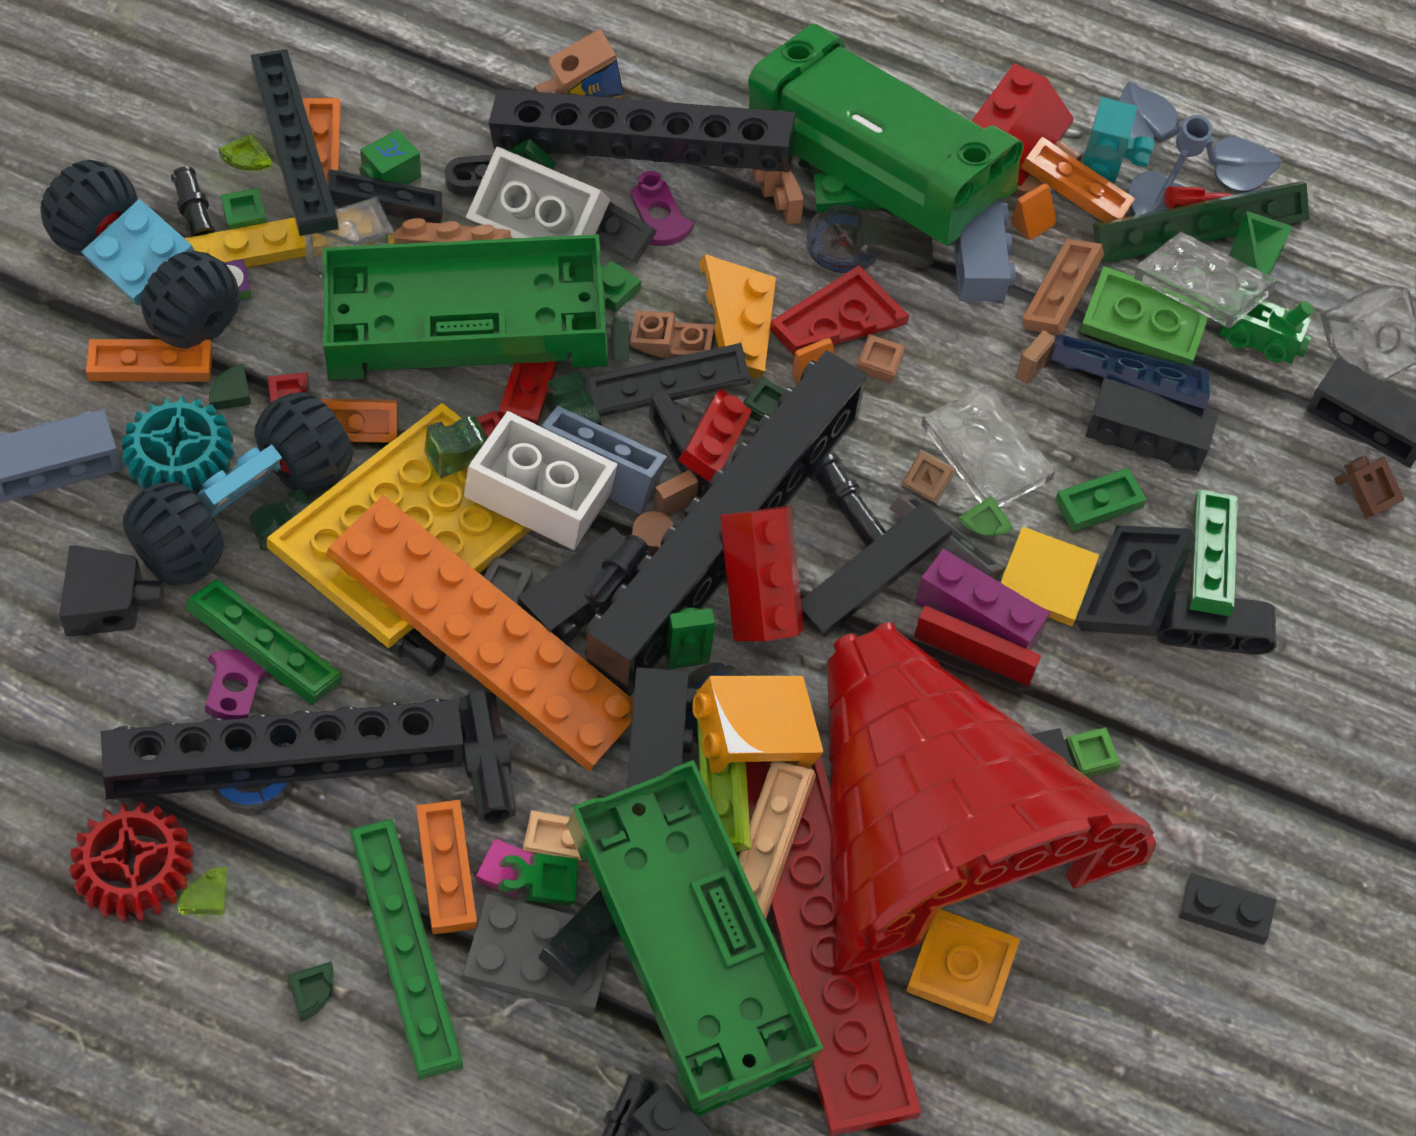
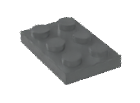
[462,894,613,1014]

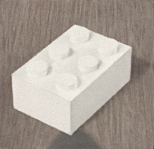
[466,147,610,239]
[464,411,618,550]

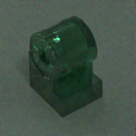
[546,371,602,426]
[424,416,489,478]
[249,489,310,552]

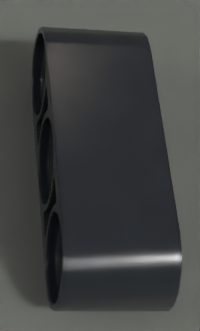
[1157,592,1277,655]

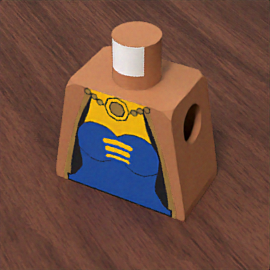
[534,29,624,99]

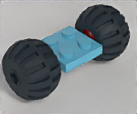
[40,160,240,349]
[123,392,353,586]

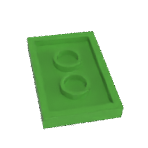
[1080,266,1213,366]

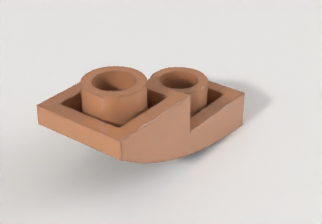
[751,169,804,225]
[630,311,715,359]

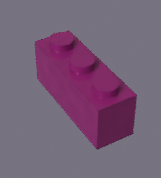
[915,549,1050,650]

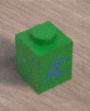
[359,129,421,185]

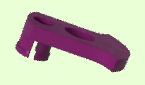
[630,171,695,246]
[205,650,272,720]

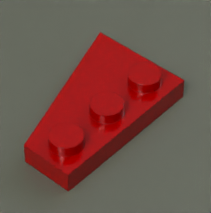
[770,265,910,356]

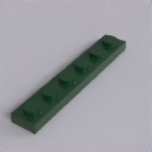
[1093,181,1310,263]

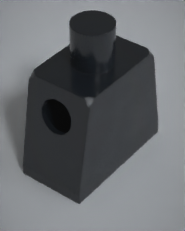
[59,545,164,637]

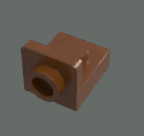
[1334,455,1405,518]

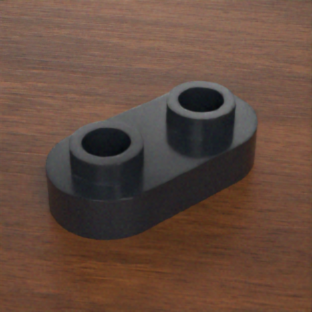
[445,155,493,196]

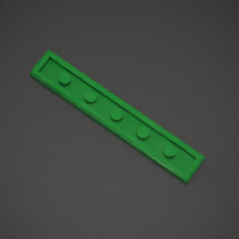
[350,818,463,1080]

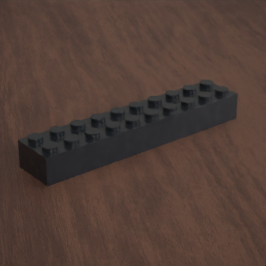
[585,350,867,696]

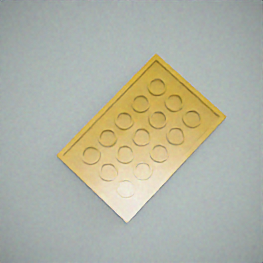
[267,403,531,649]

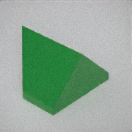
[1228,211,1292,298]

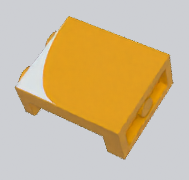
[693,676,824,773]

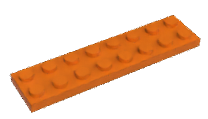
[326,495,634,772]

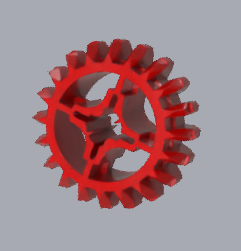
[69,801,194,923]

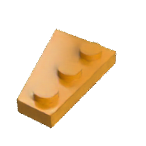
[699,254,776,379]

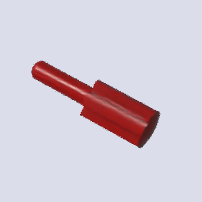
[1163,186,1231,208]

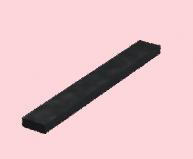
[251,49,339,236]

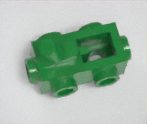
[1216,290,1314,364]

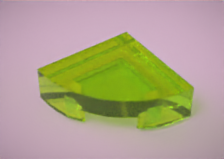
[218,133,272,171]
[178,867,228,915]

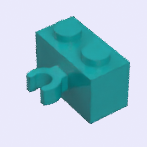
[1082,97,1155,185]

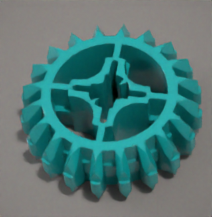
[121,395,234,492]

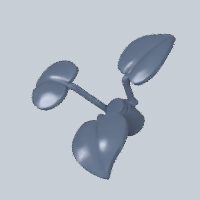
[1119,81,1282,215]

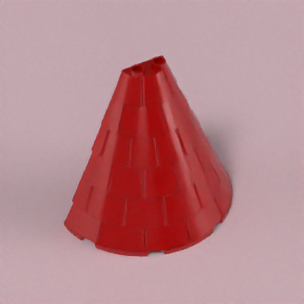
[827,622,1156,973]

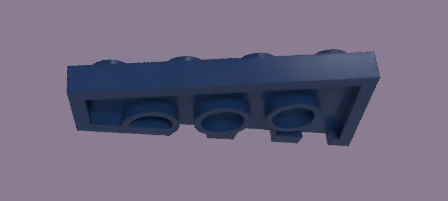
[1051,335,1210,409]

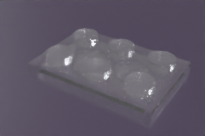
[1134,232,1276,328]
[921,384,1056,507]

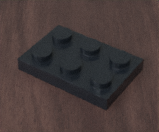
[1075,525,1196,636]

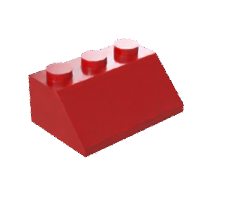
[972,63,1074,186]
[720,506,804,641]

